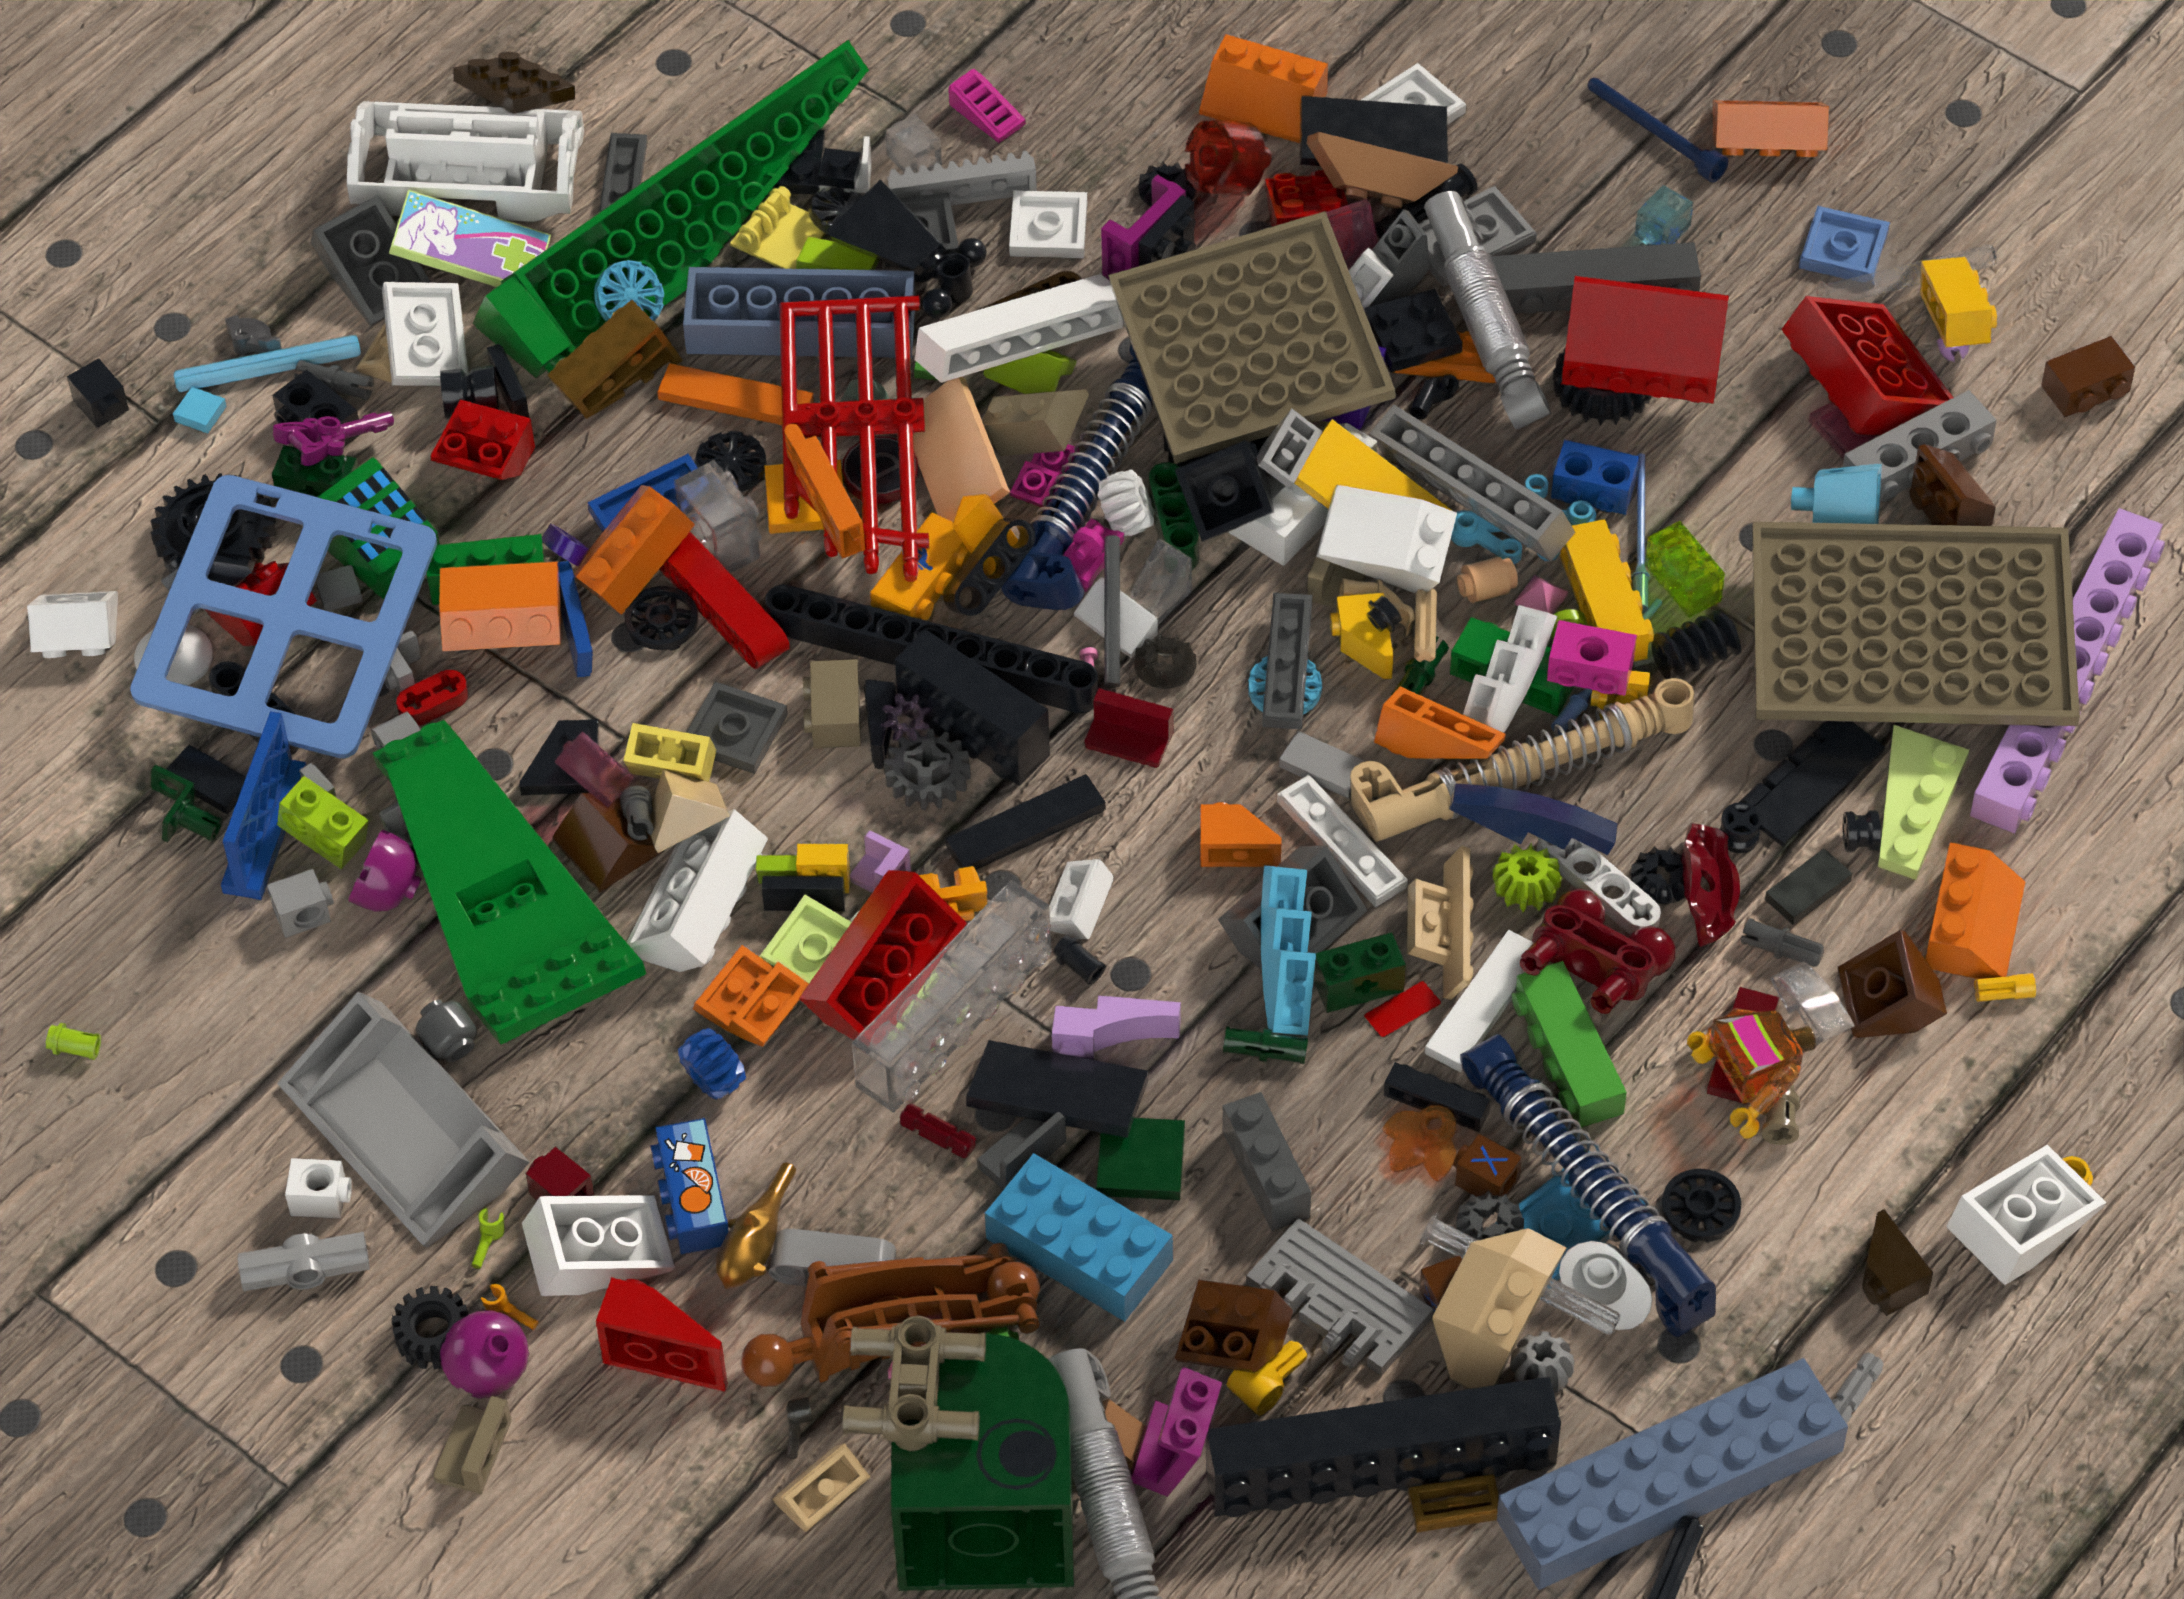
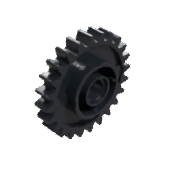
[150,473,276,564]

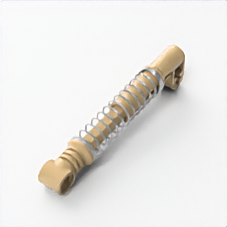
[1350,678,1694,842]

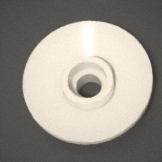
[134,625,213,686]

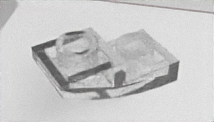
[1770,961,1855,1045]

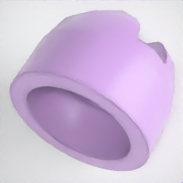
[1936,338,1970,362]

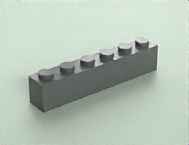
[1490,242,1701,314]

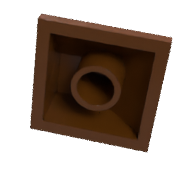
[1838,930,1947,1038]

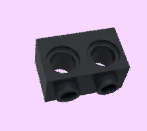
[272,369,360,447]

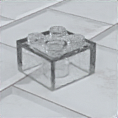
[674,460,761,574]

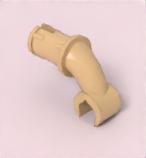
[1339,578,1415,636]

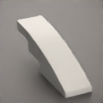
[1463,605,1557,733]

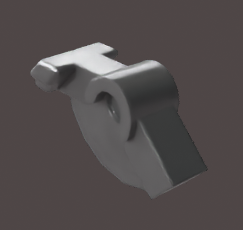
[225,315,282,355]

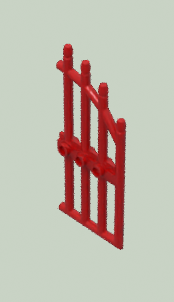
[779,296,930,582]

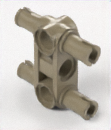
[843,1316,986,1451]

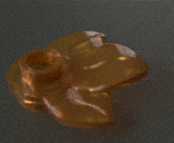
[1382,1105,1457,1182]

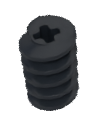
[1651,610,1742,679]

